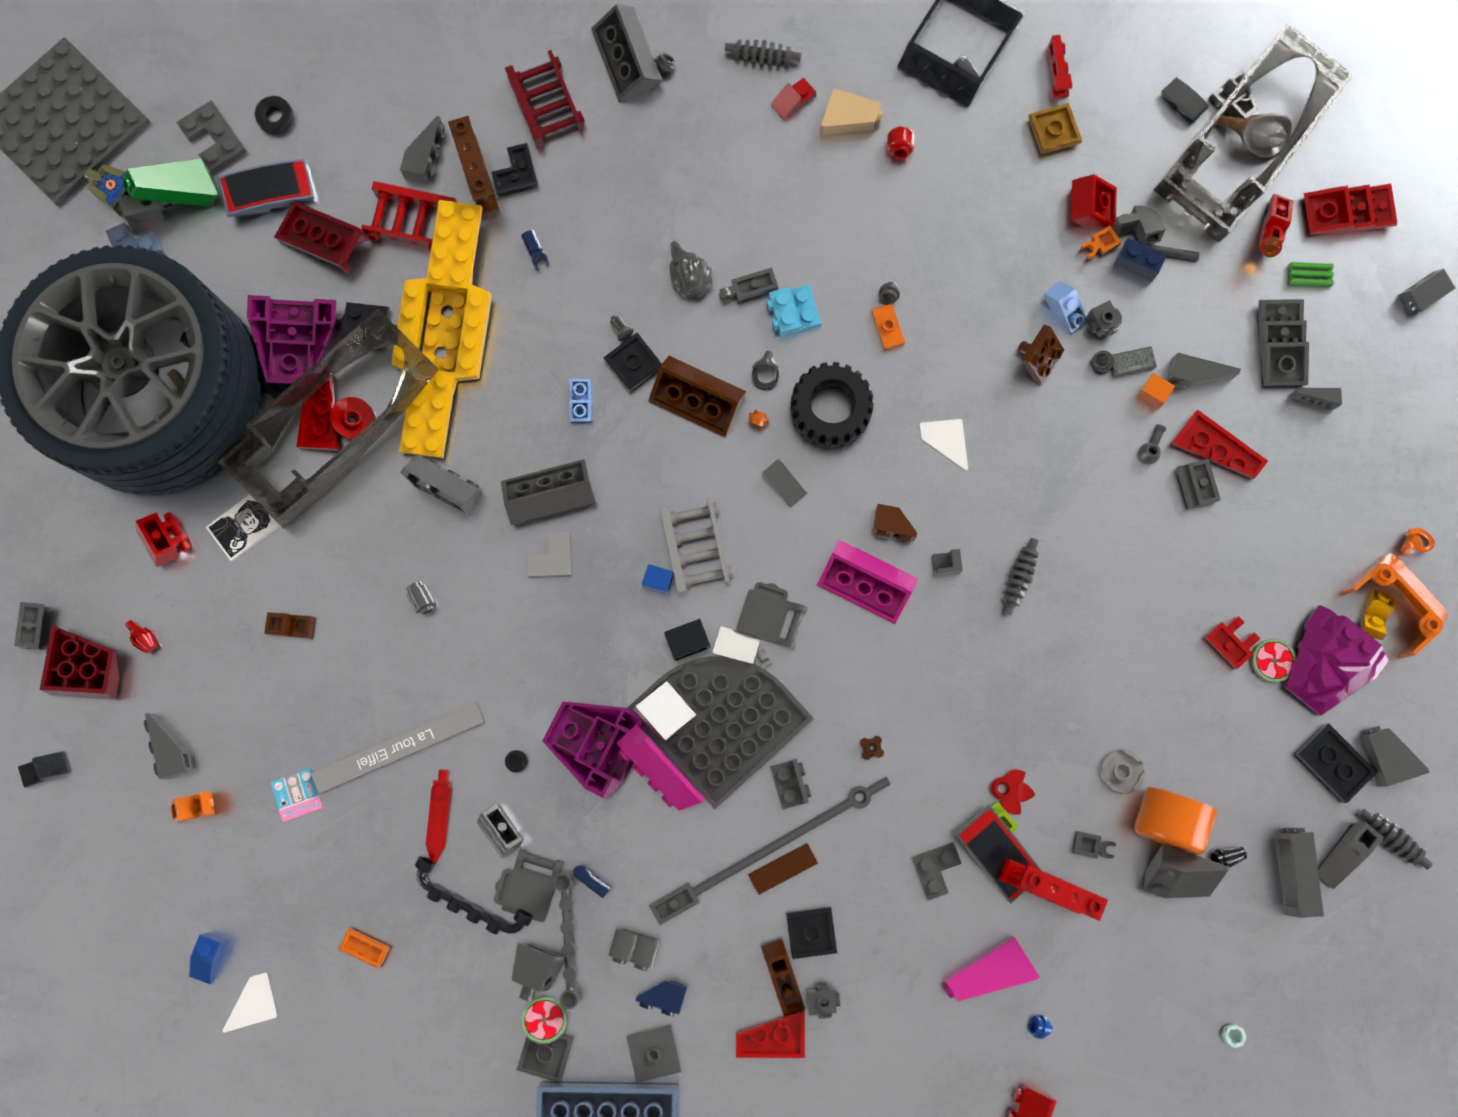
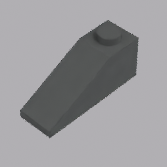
[1167,353,1241,389]

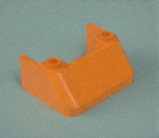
[1340,554,1447,659]

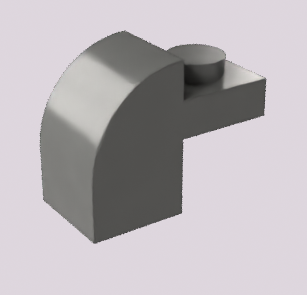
[1113,205,1166,245]

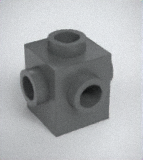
[1087,300,1122,337]
[806,984,840,1019]

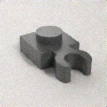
[1073,831,1116,859]

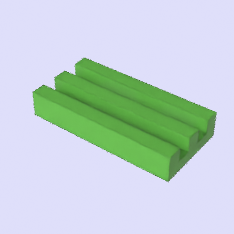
[1289,262,1334,287]

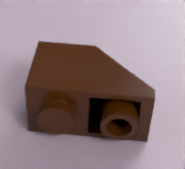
[871,504,917,543]

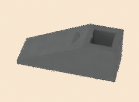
[400,116,445,183]
[144,713,193,779]
[1318,822,1384,889]

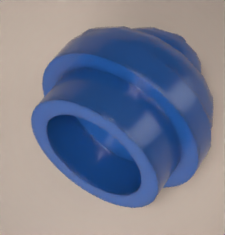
[1028,1015,1053,1039]

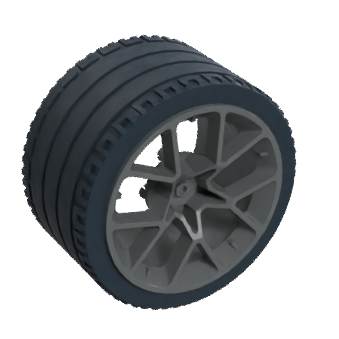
[0,245,263,495]

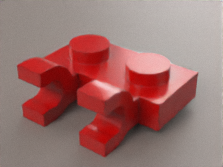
[1204,616,1261,670]

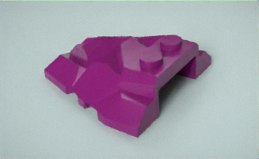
[1285,605,1389,716]

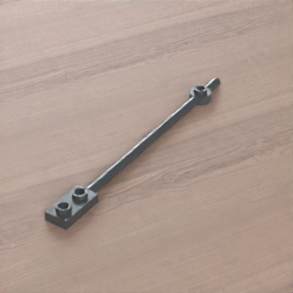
[649,777,891,925]

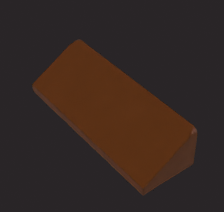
[748,843,818,895]

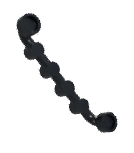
[415,856,534,934]

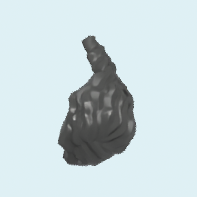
[669,241,713,298]

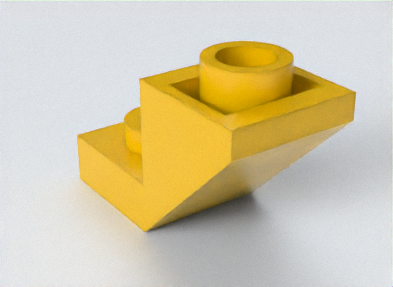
[1360,589,1395,641]

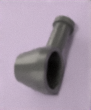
[1138,424,1166,464]

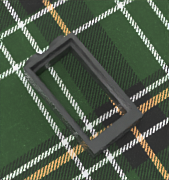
[1275,828,1324,918]

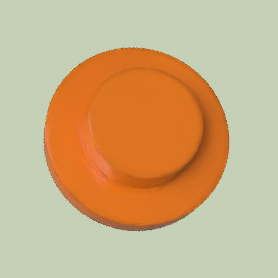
[748,410,769,427]

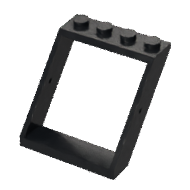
[897,0,1026,107]

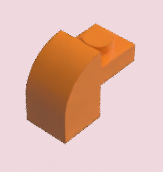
[169,791,215,823]

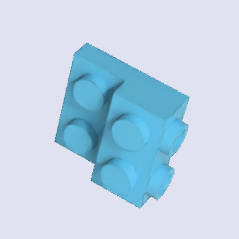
[766,284,822,337]

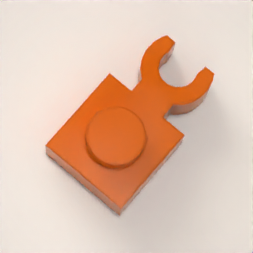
[1080,225,1122,260]

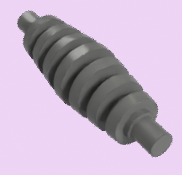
[725,40,802,64]
[1003,538,1039,616]
[1359,809,1433,870]

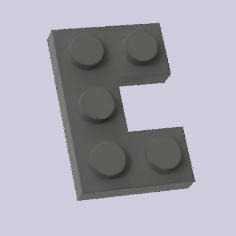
[176,100,247,174]

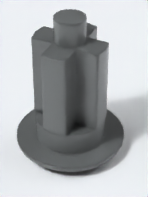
[610,316,634,341]

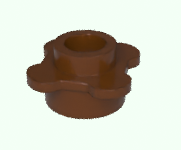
[860,736,884,760]

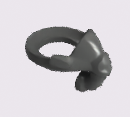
[752,351,780,389]

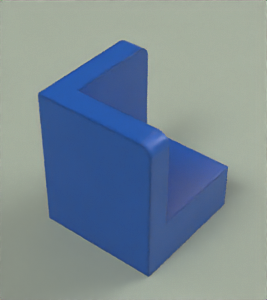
[641,564,674,595]

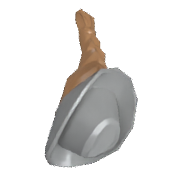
[1209,113,1292,158]

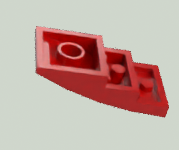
[1303,183,1398,235]

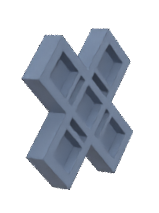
[106,222,163,254]

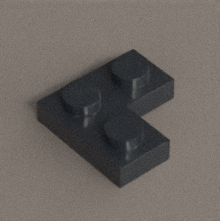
[491,143,538,194]

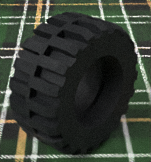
[790,362,874,449]

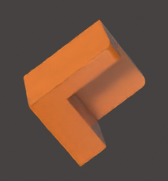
[1137,373,1175,409]

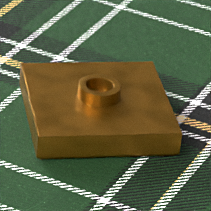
[1028,103,1082,155]

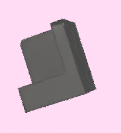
[931,549,963,576]

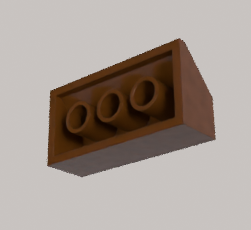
[648,356,746,436]

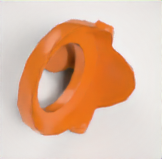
[1401,528,1435,555]

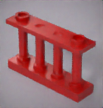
[361,181,457,252]
[998,858,1108,921]

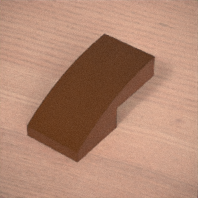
[264,612,315,639]

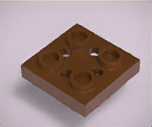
[1018,325,1064,384]

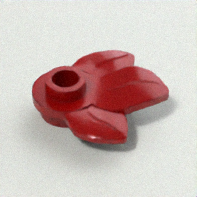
[990,769,1035,815]

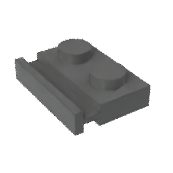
[1176,459,1221,509]

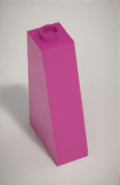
[943,936,1040,1002]

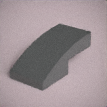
[1162,77,1208,121]

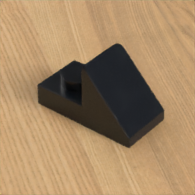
[18,751,70,788]

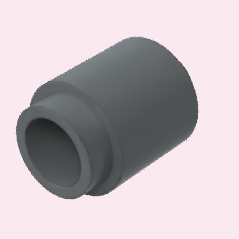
[406,581,436,615]

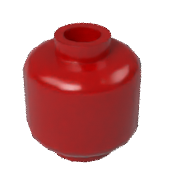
[887,126,914,159]

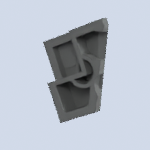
[1209,70,1258,118]

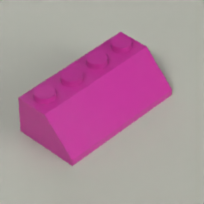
[817,539,918,624]
[617,724,705,811]

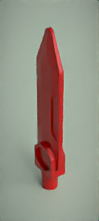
[425,769,451,864]

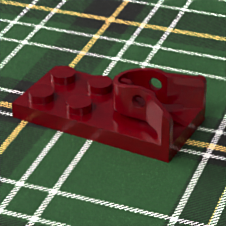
[274,201,369,274]

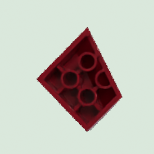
[39,625,120,699]

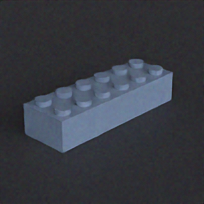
[536,1083,678,1117]

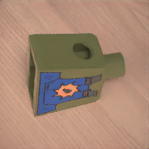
[84,165,130,216]

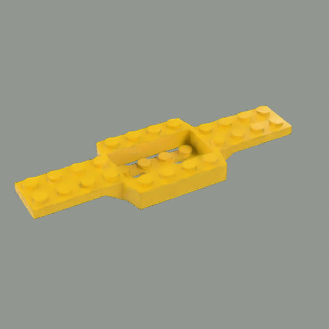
[391,200,492,459]

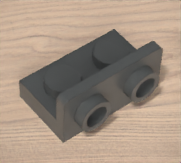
[770,759,811,810]

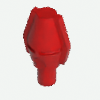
[125,620,158,653]

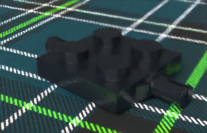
[334,302,397,349]

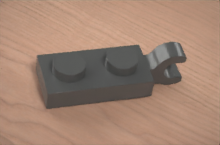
[719,268,778,302]

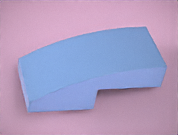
[569,378,592,422]

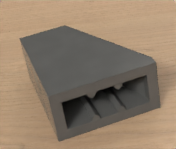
[1360,726,1430,787]

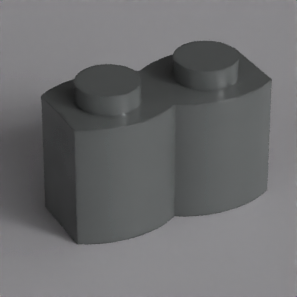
[608,927,661,971]

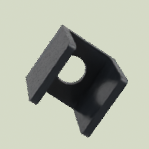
[664,619,711,661]

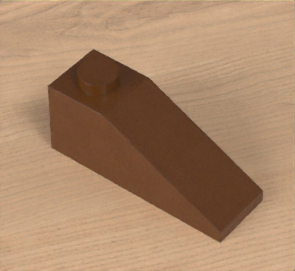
[761,939,805,1016]

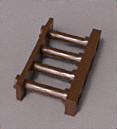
[448,116,500,218]

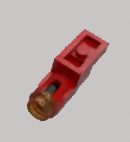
[1259,193,1294,257]

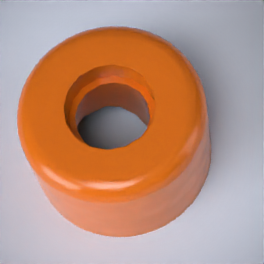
[1134,787,1218,855]

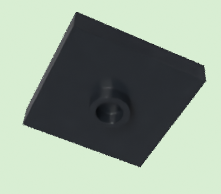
[603,333,662,392]
[786,907,837,959]

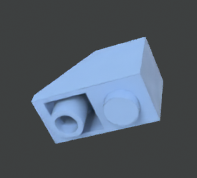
[1044,281,1088,334]

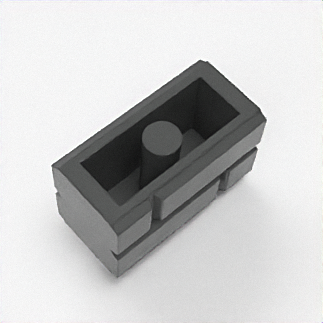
[476,803,524,858]

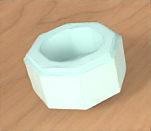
[1221,1023,1247,1048]

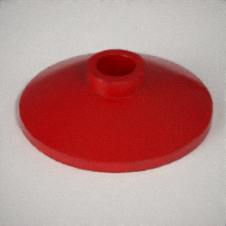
[330,397,374,439]

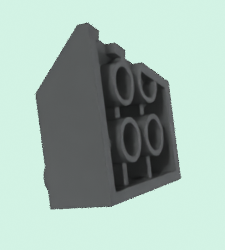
[400,454,482,516]

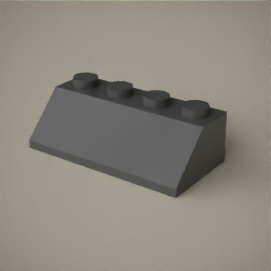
[591,4,662,101]
[501,459,595,525]

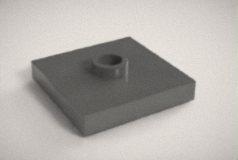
[626,1025,681,1083]

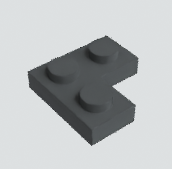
[911,842,962,901]

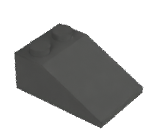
[1144,843,1229,898]

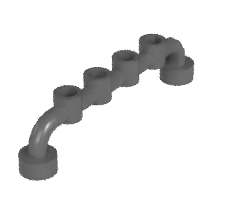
[554,873,579,1009]

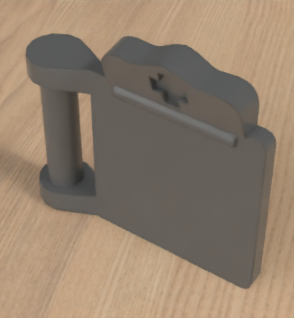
[736,582,808,649]
[494,849,563,922]

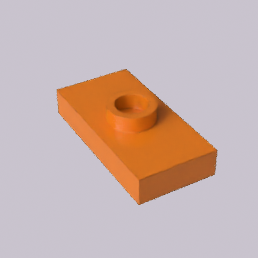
[871,303,905,350]
[338,928,390,969]

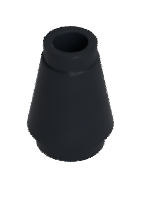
[1211,846,1247,868]

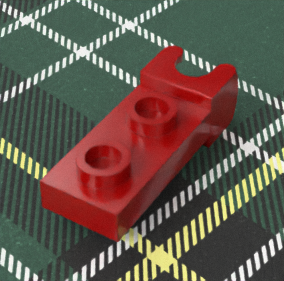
[1048,35,1073,98]

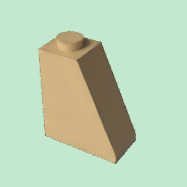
[820,88,883,135]

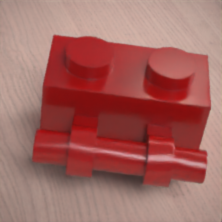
[135,512,191,567]

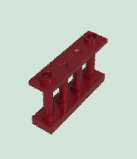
[505,50,585,149]

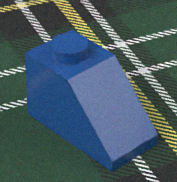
[189,933,229,984]

